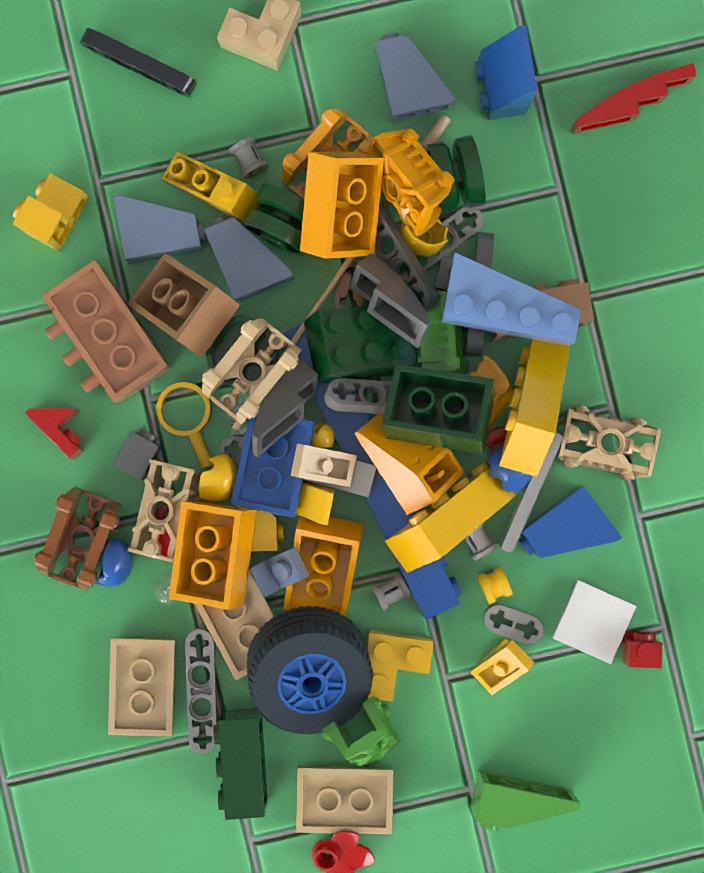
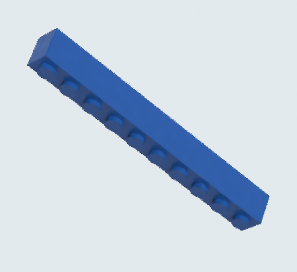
[284,324,462,620]

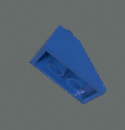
[474,25,537,120]

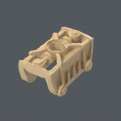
[201,318,301,425]
[557,405,661,481]
[128,459,201,563]

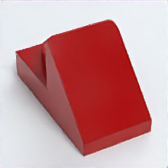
[25,408,84,459]

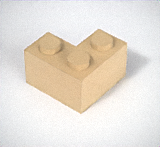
[217,0,302,71]

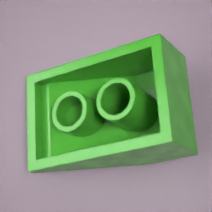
[470,770,581,831]

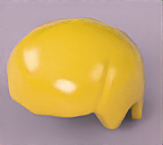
[400,219,448,257]
[199,453,238,503]

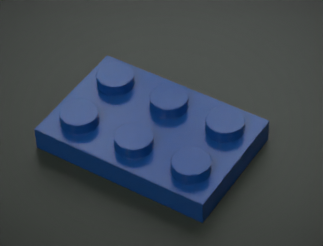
[231,414,316,518]

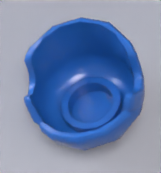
[487,441,532,493]
[97,538,133,587]

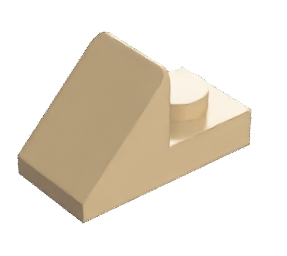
[291,443,357,487]

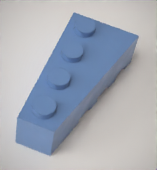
[441,252,581,346]

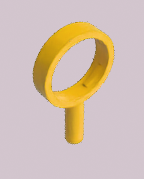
[156,382,214,469]

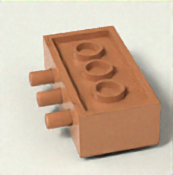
[42,260,172,404]

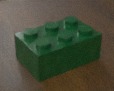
[304,305,418,383]
[382,364,495,454]
[213,708,268,820]

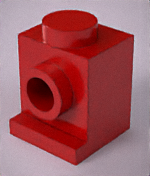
[622,631,662,669]

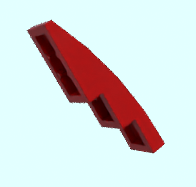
[571,63,697,134]

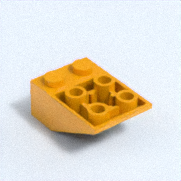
[354,414,465,515]

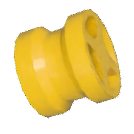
[477,566,513,605]

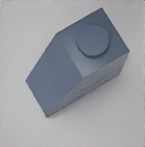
[375,33,455,123]
[114,195,207,264]
[204,216,294,303]

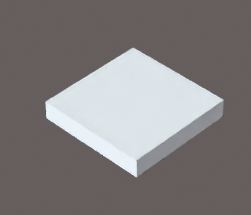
[552,580,637,664]

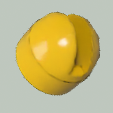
[311,423,335,448]

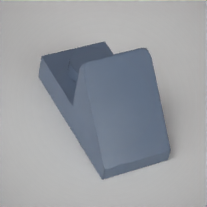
[249,547,309,598]

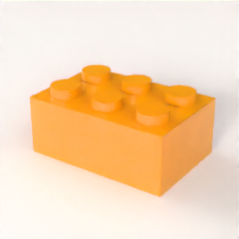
[300,152,384,259]
[169,500,256,610]

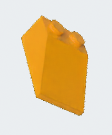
[283,516,364,616]

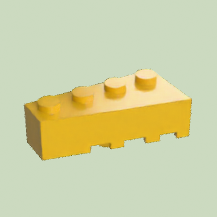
[499,339,570,477]
[385,460,522,573]

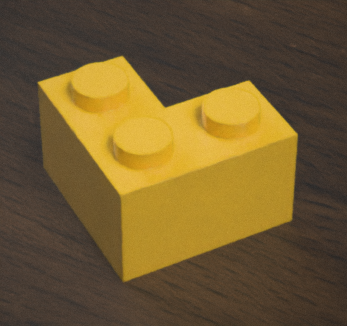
[12,173,89,252]
[367,629,434,702]

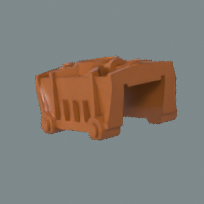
[34,487,121,591]

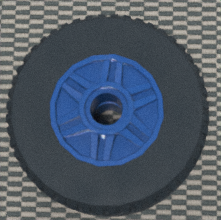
[246,606,373,734]

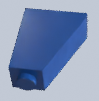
[519,486,622,558]

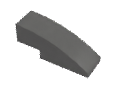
[349,253,431,348]
[252,359,318,457]

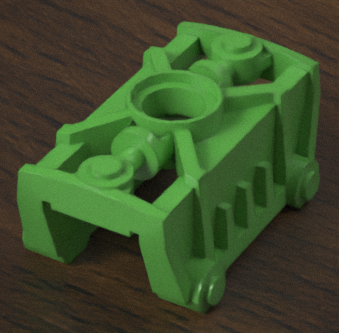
[415,290,469,374]
[322,696,401,767]

